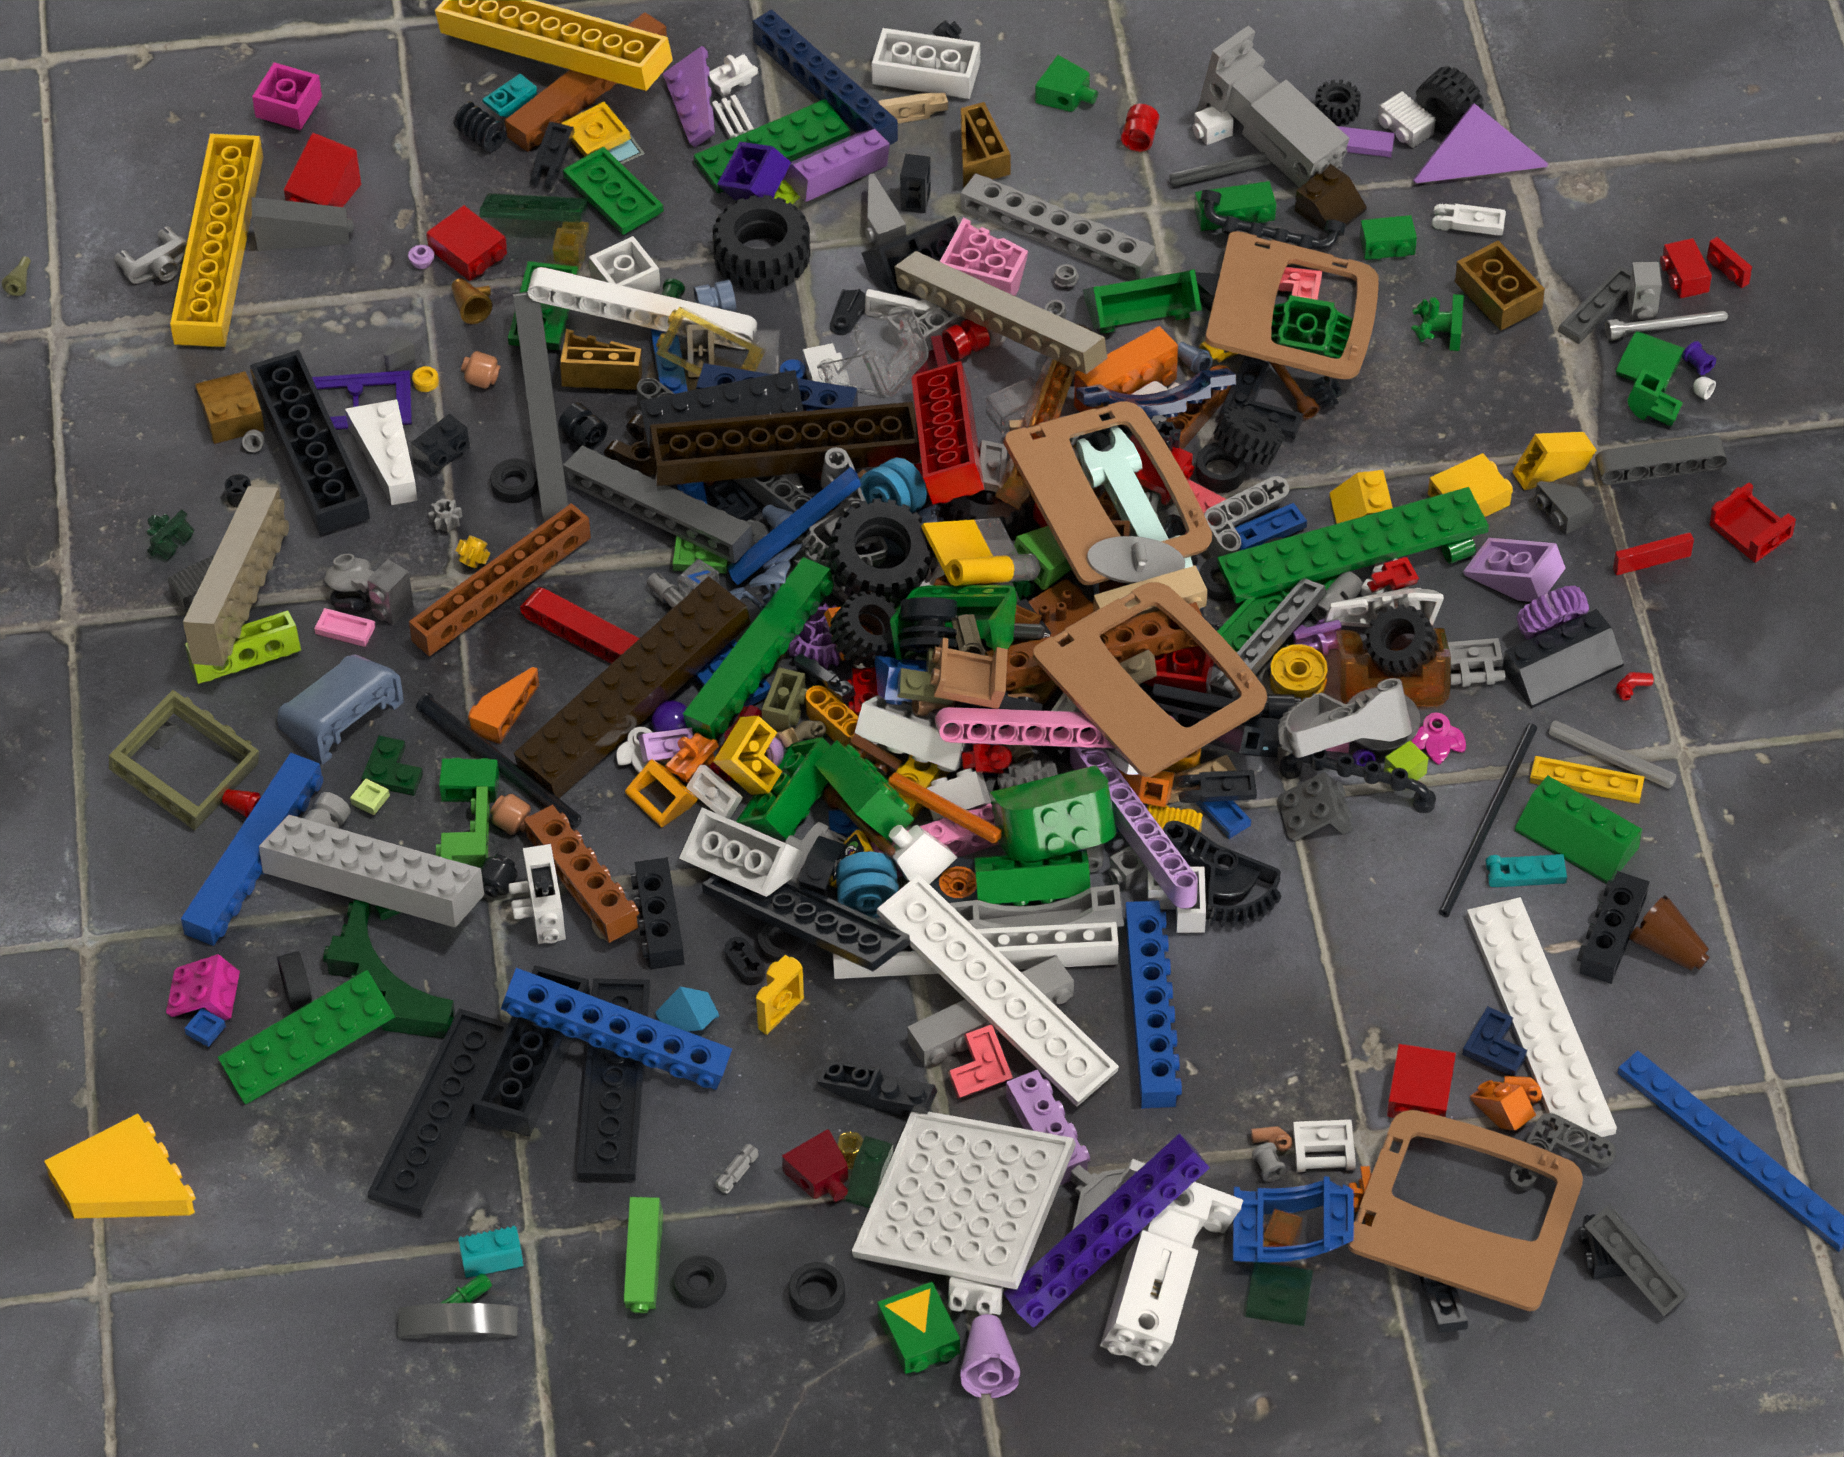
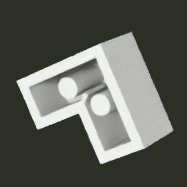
[1147,867,1206,933]

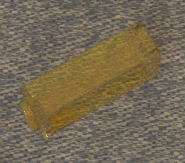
[656,307,766,376]

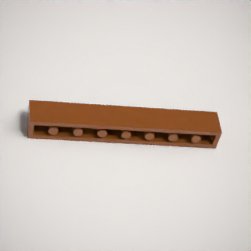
[505,12,667,152]

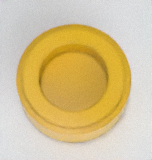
[412,366,439,392]

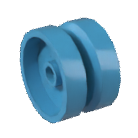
[860,458,927,514]
[835,851,899,919]

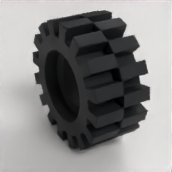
[1315,79,1361,126]

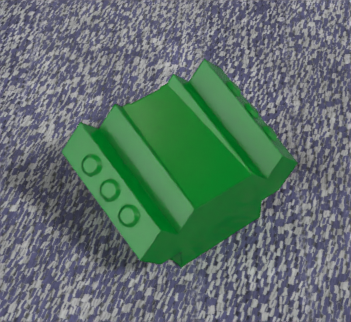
[1271,295,1353,359]

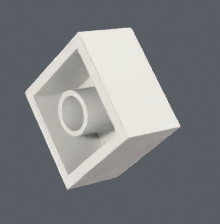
[589,236,661,293]

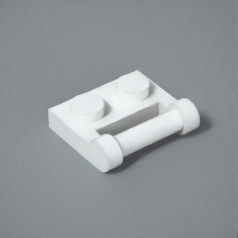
[1293,1120,1355,1172]

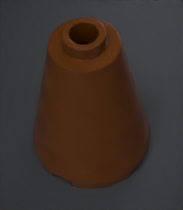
[1629,895,1710,971]

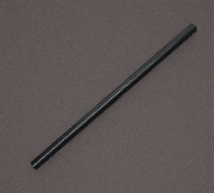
[1439,723,1538,917]

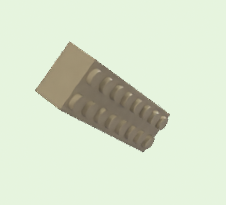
[183,486,289,666]

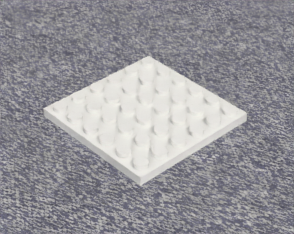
[852,1112,1076,1289]

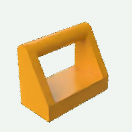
[625,759,698,827]

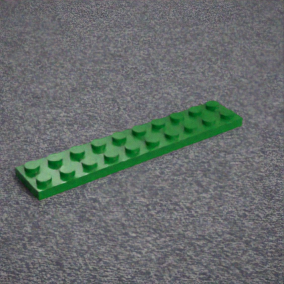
[1217,487,1489,603]

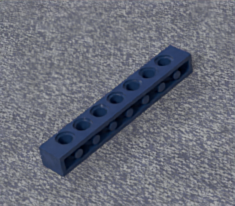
[752,9,898,145]

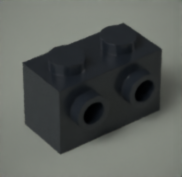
[411,413,470,477]

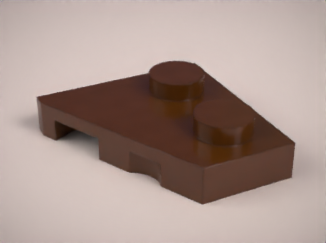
[842,733,902,777]

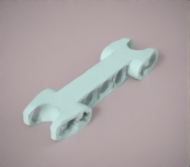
[1076,426,1193,569]

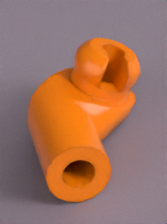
[1504,1076,1542,1103]

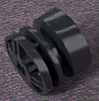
[900,597,957,654]

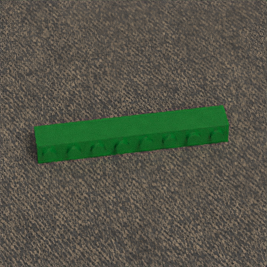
[683,557,834,740]

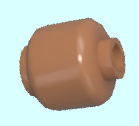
[460,351,501,389]
[490,794,531,835]

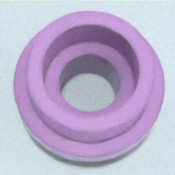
[408,245,434,269]

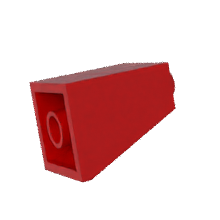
[284,133,361,207]

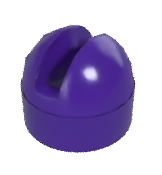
[1352,748,1375,767]

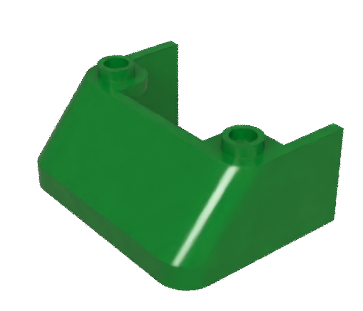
[1083,269,1202,333]
[890,585,1017,660]

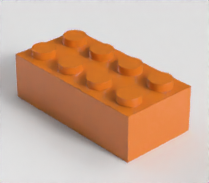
[1074,326,1178,412]

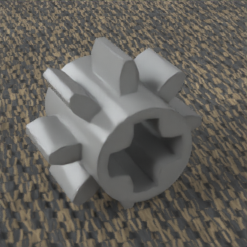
[428,498,462,532]

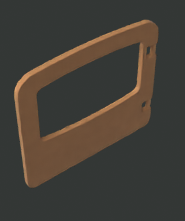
[1205,231,1379,379]
[1003,401,1212,585]
[1033,582,1267,777]
[1347,1110,1583,1311]

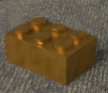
[1455,240,1545,331]

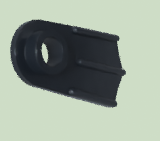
[830,289,866,335]

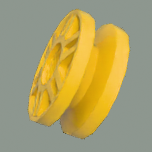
[1270,644,1328,702]

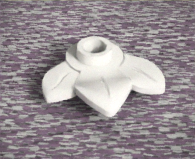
[616,727,670,773]

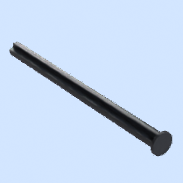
[416,693,582,829]

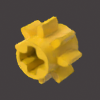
[455,535,490,568]

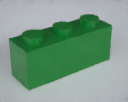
[1194,181,1276,231]

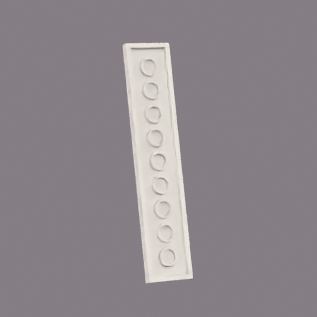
[877,874,1119,1106]
[1466,897,1617,1145]

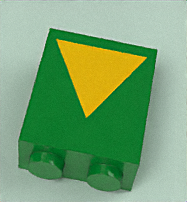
[877,1282,960,1374]

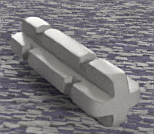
[715,1144,759,1194]

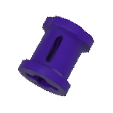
[1682,341,1717,375]

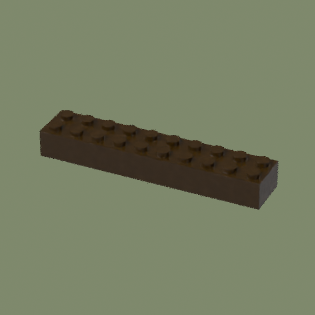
[649,402,920,486]
[514,576,751,798]

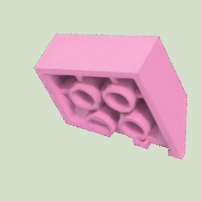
[940,217,1028,296]

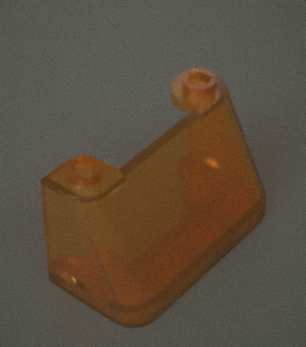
[1335,628,1451,707]

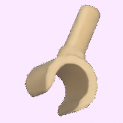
[775,727,799,748]

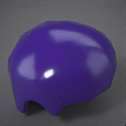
[651,701,687,732]

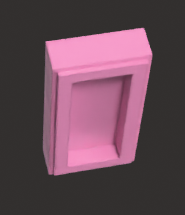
[314,608,375,647]

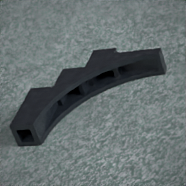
[1080,699,1265,755]

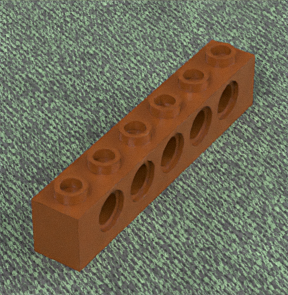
[524,805,639,943]

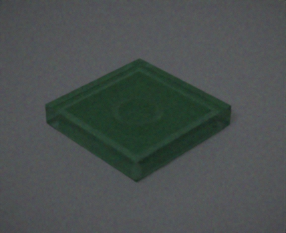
[1246,1262,1313,1326]

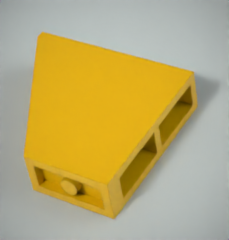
[44,1114,196,1219]

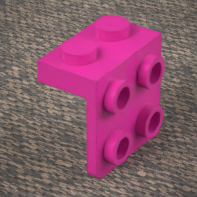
[166,954,240,1021]

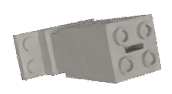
[1197,25,1349,188]

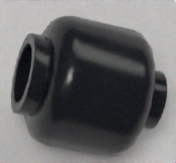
[481,854,518,898]

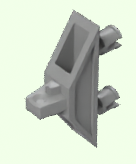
[1070,1165,1126,1230]

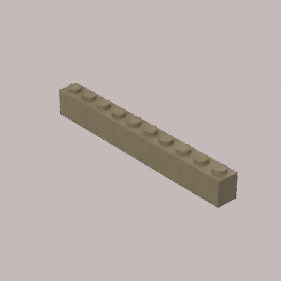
[895,251,1107,374]

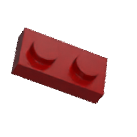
[1707,237,1752,288]

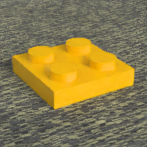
[561,102,631,157]

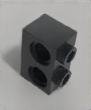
[900,154,931,213]

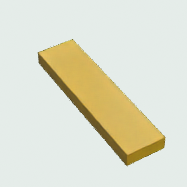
[1530,756,1645,804]

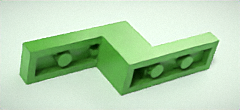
[436,786,490,868]

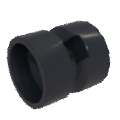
[558,402,608,450]

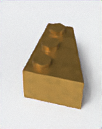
[961,102,1011,188]
[560,329,642,390]

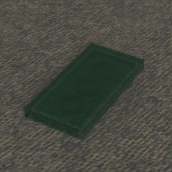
[480,193,588,223]

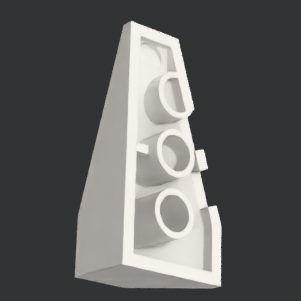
[1324,588,1444,628]

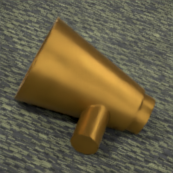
[451,278,492,324]

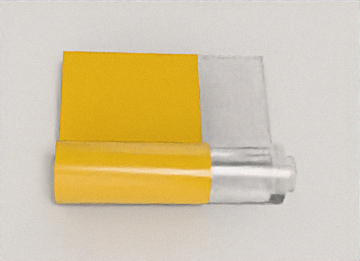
[921,518,1040,586]

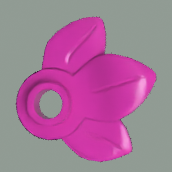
[1411,712,1466,765]

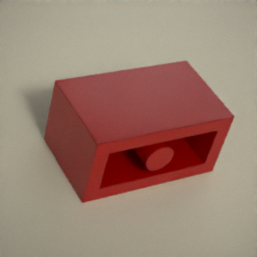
[1660,238,1712,299]

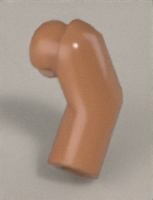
[1251,1126,1292,1152]

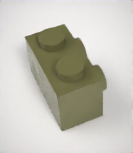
[762,668,808,732]

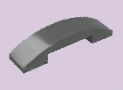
[398,1303,518,1338]

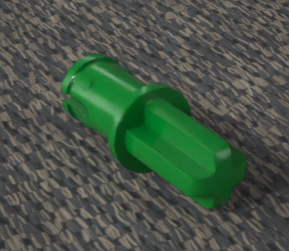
[441,1274,492,1303]

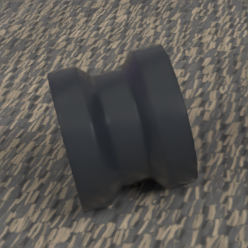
[224,474,251,508]

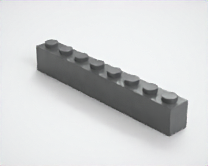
[563,446,754,563]

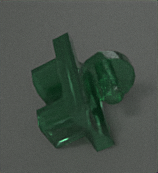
[146,509,194,559]

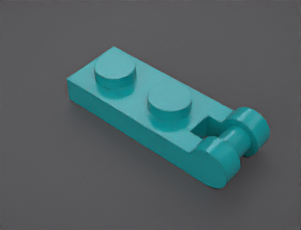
[1485,854,1567,887]

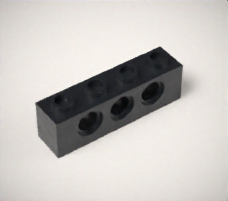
[630,857,685,969]
[1577,871,1650,984]

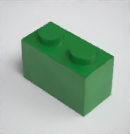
[1360,215,1417,260]
[439,758,499,803]

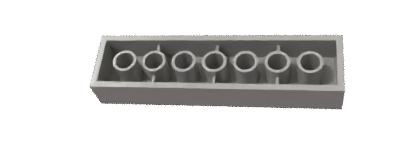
[259,815,484,928]

